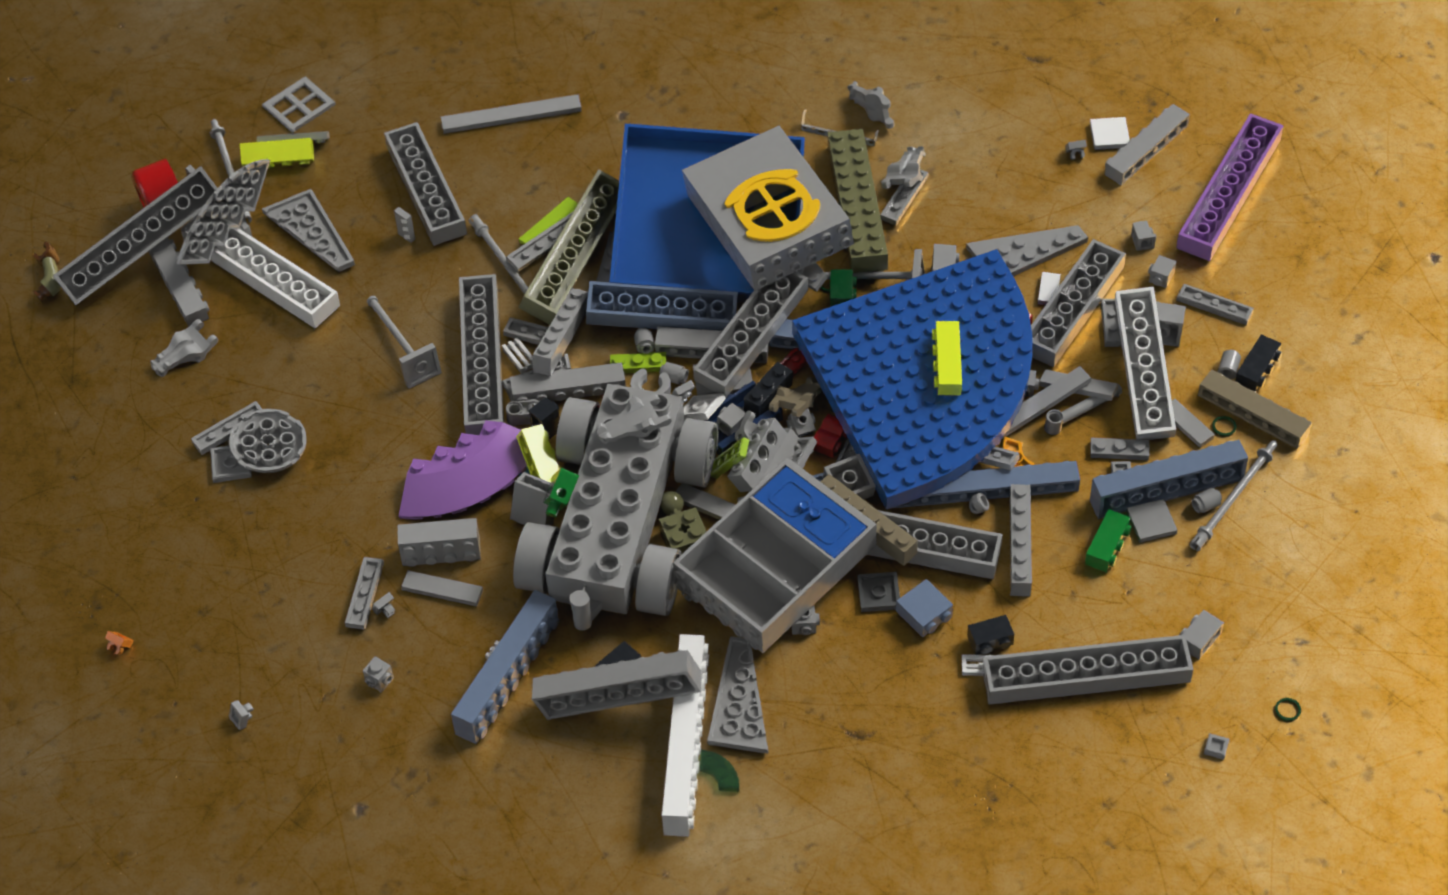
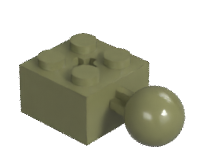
[659,491,707,555]

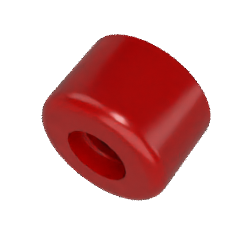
[131,158,178,208]

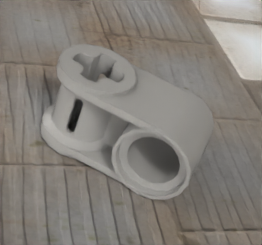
[506,399,540,426]

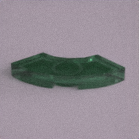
[700,750,740,792]

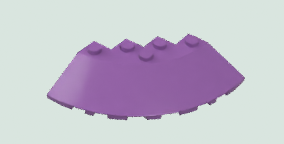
[399,420,527,519]

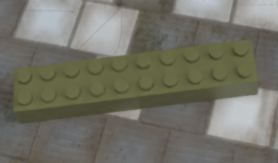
[828,129,888,273]
[518,169,619,325]

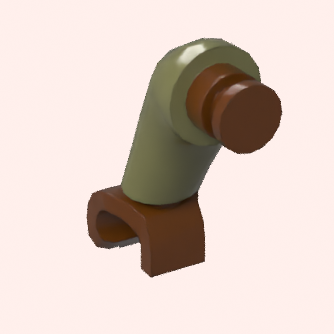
[33,242,61,302]

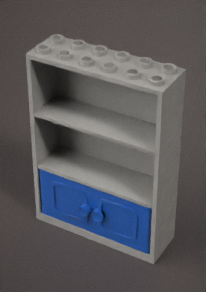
[673,457,877,653]

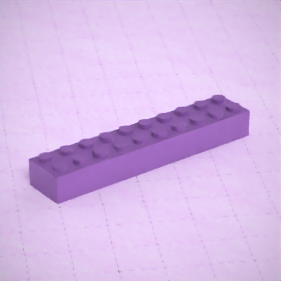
[1176,113,1284,261]

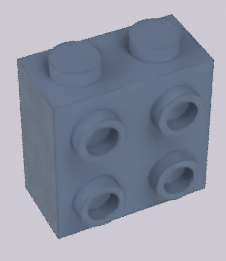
[896,579,953,637]

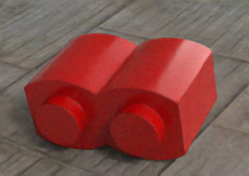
[813,414,847,458]

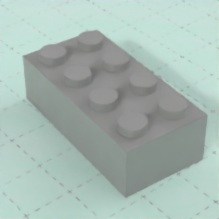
[397,518,481,566]

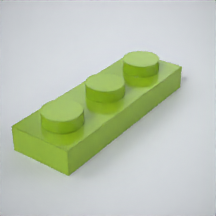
[610,352,666,373]

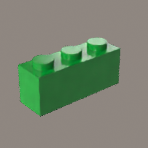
[1085,509,1132,573]

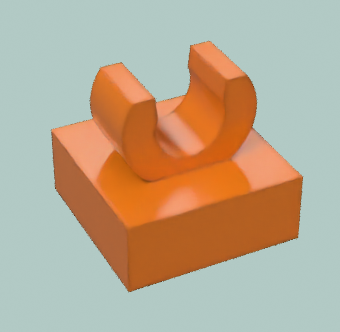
[105,631,134,655]

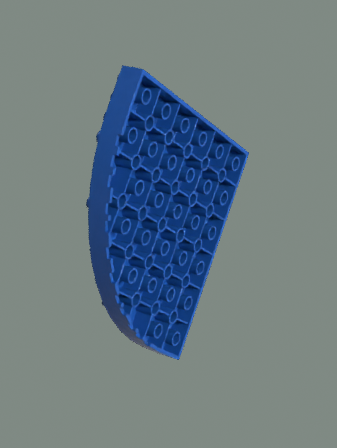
[792,249,1032,510]

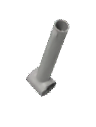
[1044,384,1122,435]

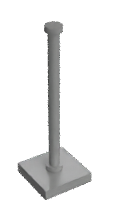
[825,249,925,280]
[367,296,442,388]

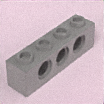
[727,418,788,492]

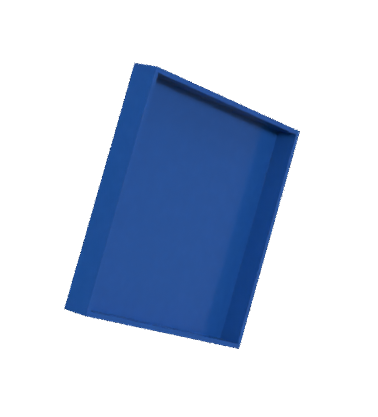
[609,123,805,303]

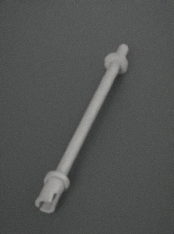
[210,119,252,224]
[468,214,528,294]
[1189,441,1277,551]

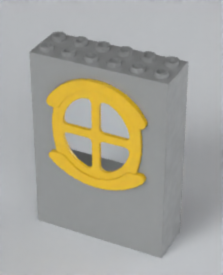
[682,126,854,291]

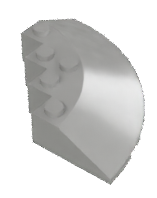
[176,159,270,265]

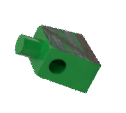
[543,468,579,517]

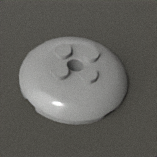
[229,409,307,473]

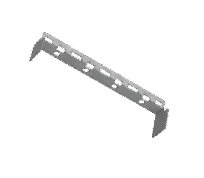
[801,109,878,146]

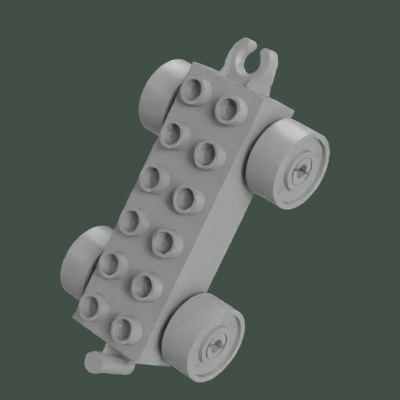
[513,369,718,630]

